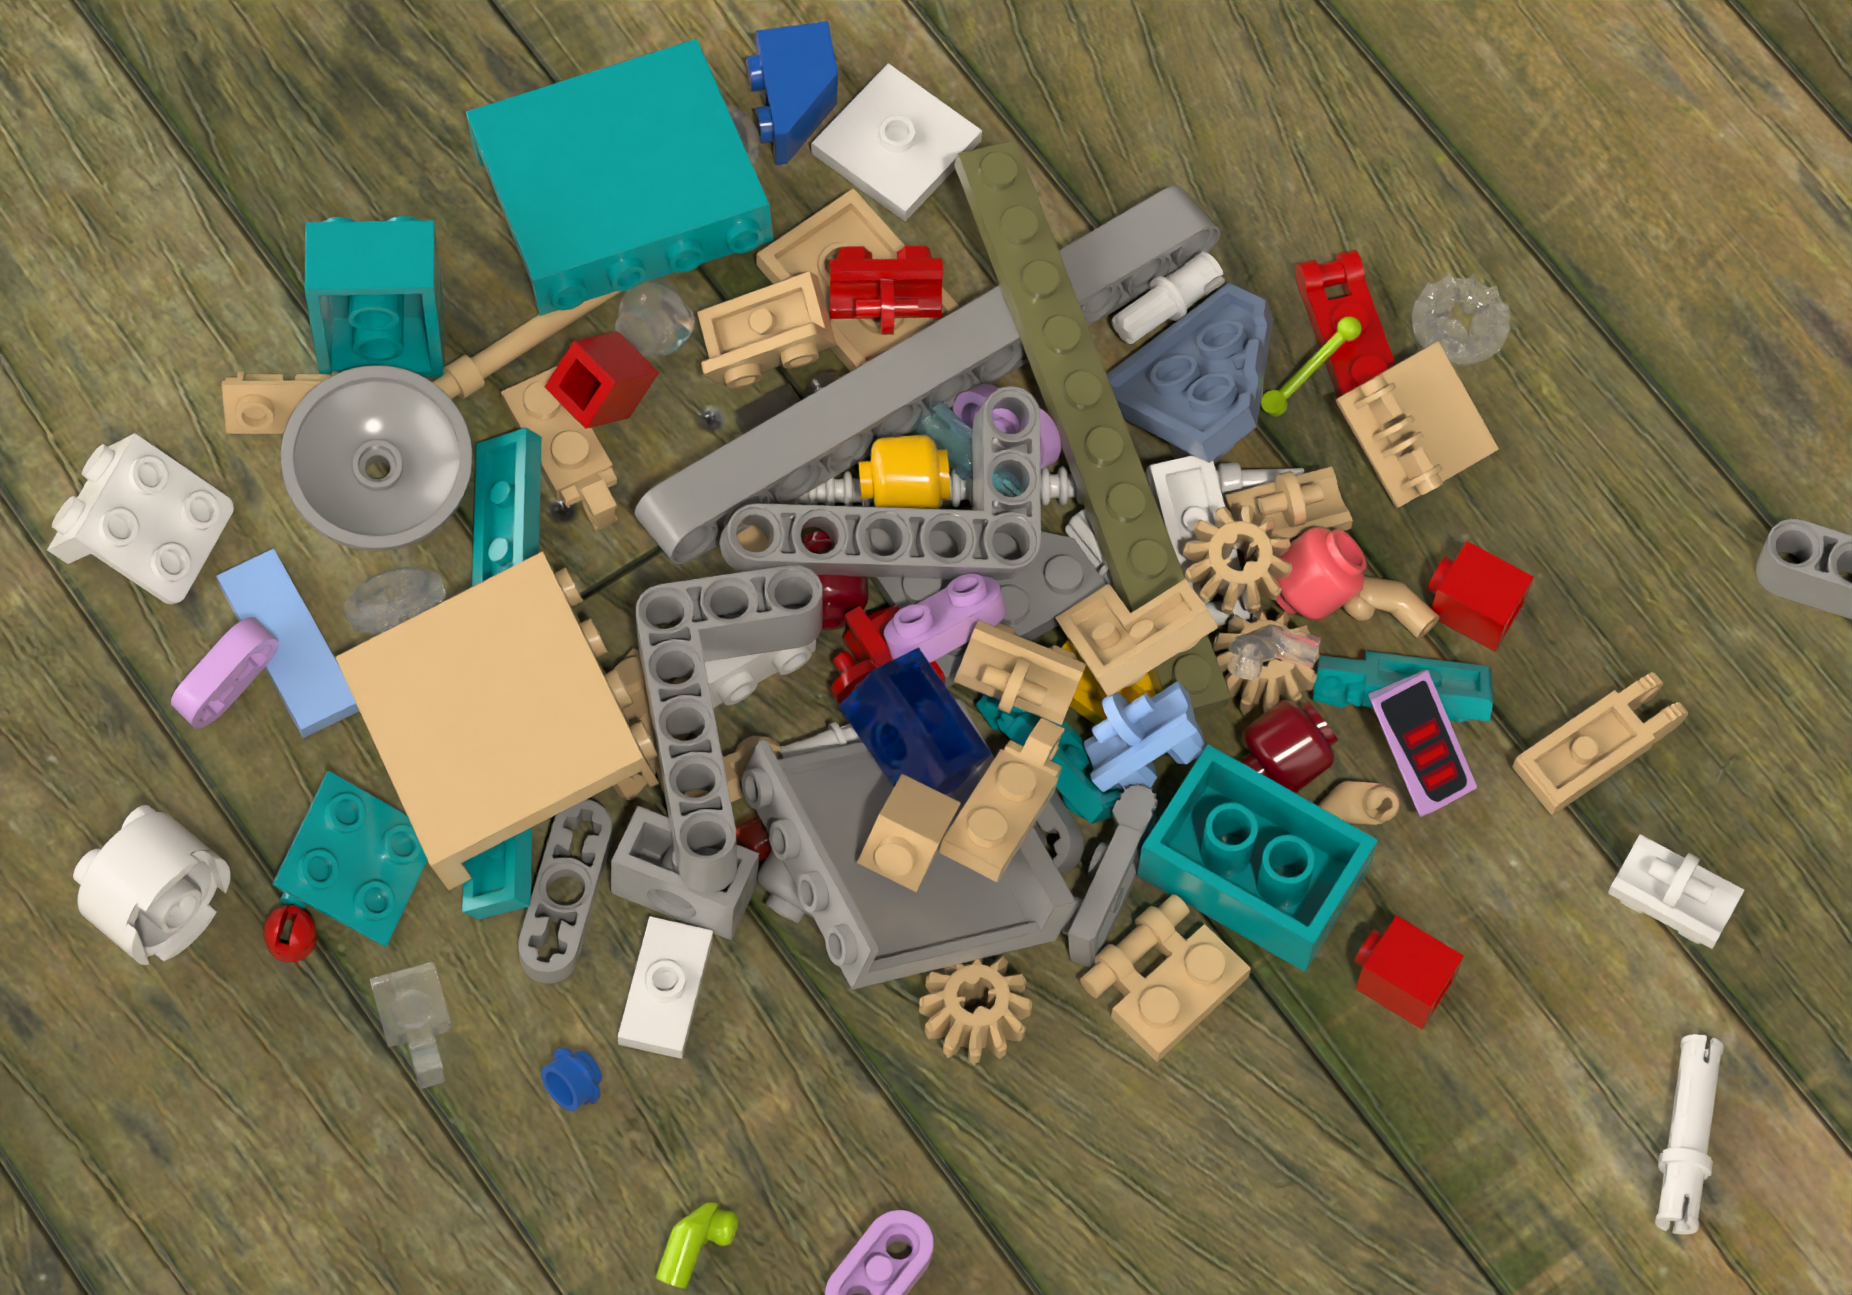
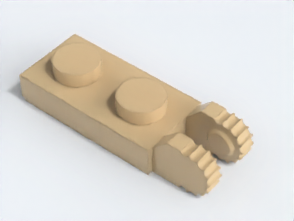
[1512,672,1688,816]

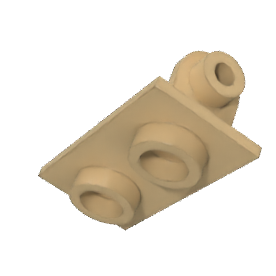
[222,371,339,434]

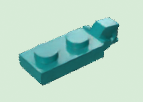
[1313,651,1493,722]
[976,694,1123,824]

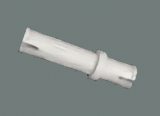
[1655,1034,1724,1235]

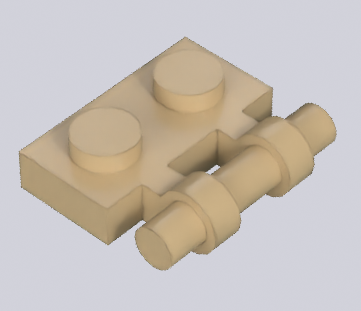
[1079,894,1251,1062]

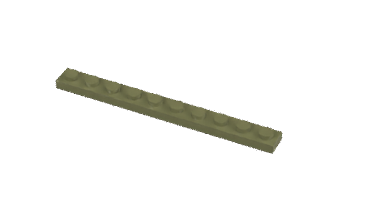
[954,139,1231,715]

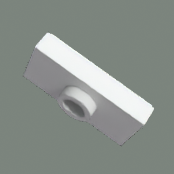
[618,916,713,1059]

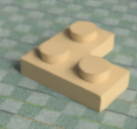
[1055,579,1218,697]

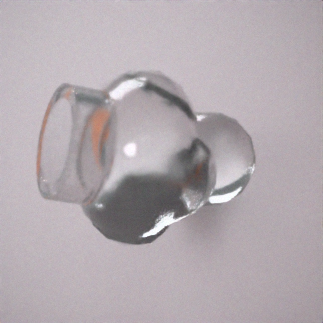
[615,276,695,357]

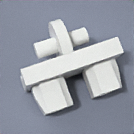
[1608,834,1744,949]

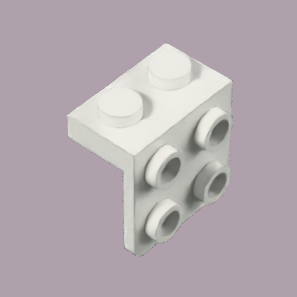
[47,433,234,605]

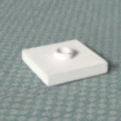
[811,63,982,222]

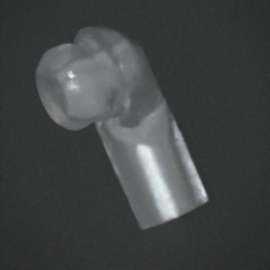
[1227,625,1321,680]

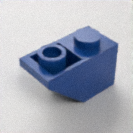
[746,21,838,165]

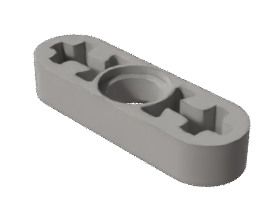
[518,799,613,984]

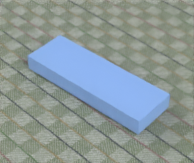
[216,548,360,738]

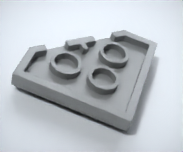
[865,529,1106,689]

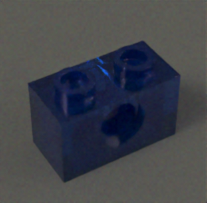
[839,647,992,795]

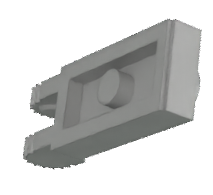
[1062,783,1158,968]

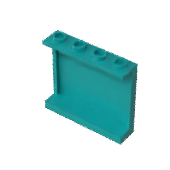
[466,39,773,316]

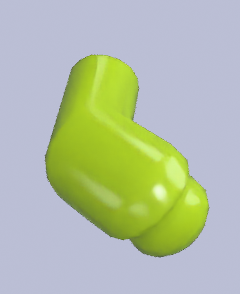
[655,1202,739,1289]

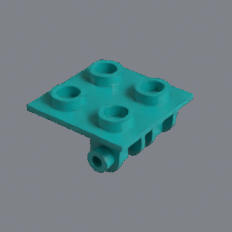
[272,771,428,947]

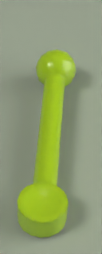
[1261,317,1361,417]

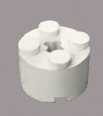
[73,805,230,965]

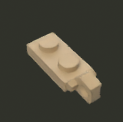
[501,366,618,532]
[939,718,1065,882]

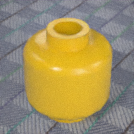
[858,435,951,509]

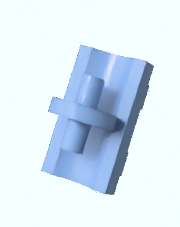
[1084,681,1206,792]

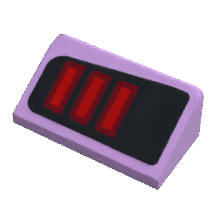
[1368,669,1477,817]

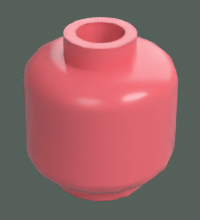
[1276,526,1367,621]

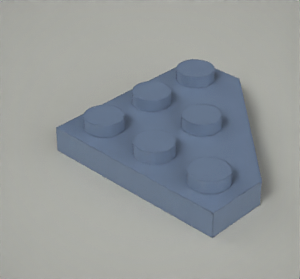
[1107,283,1273,463]

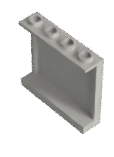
[741,699,1076,990]

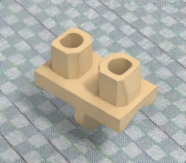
[1224,466,1353,558]
[954,620,1086,725]

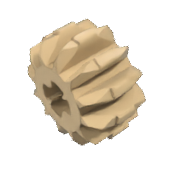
[1183,505,1292,614]
[1213,607,1319,715]
[919,955,1032,1065]

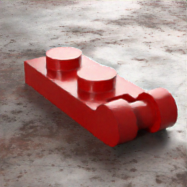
[1295,250,1396,422]

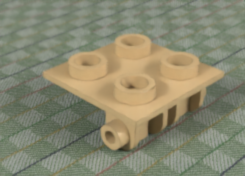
[1336,341,1499,509]

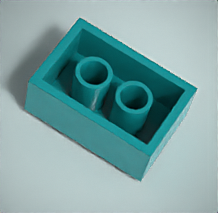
[305,216,445,378]
[1137,744,1378,972]

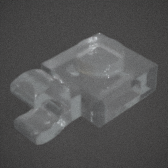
[370,962,452,1089]

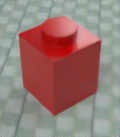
[544,331,659,429]
[1427,541,1534,652]
[1354,915,1464,1030]

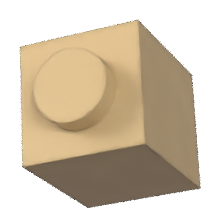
[857,774,961,892]

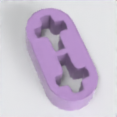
[171,617,279,729]

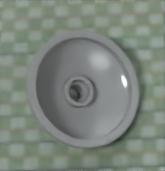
[281,366,472,551]

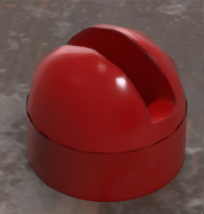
[263,905,317,963]

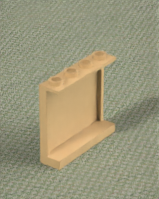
[335,551,659,890]

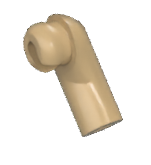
[1343,576,1440,639]
[1317,781,1400,825]

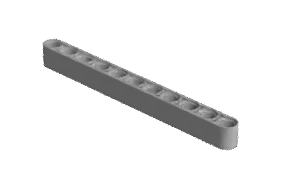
[635,185,1220,565]

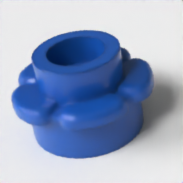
[541,1047,602,1111]

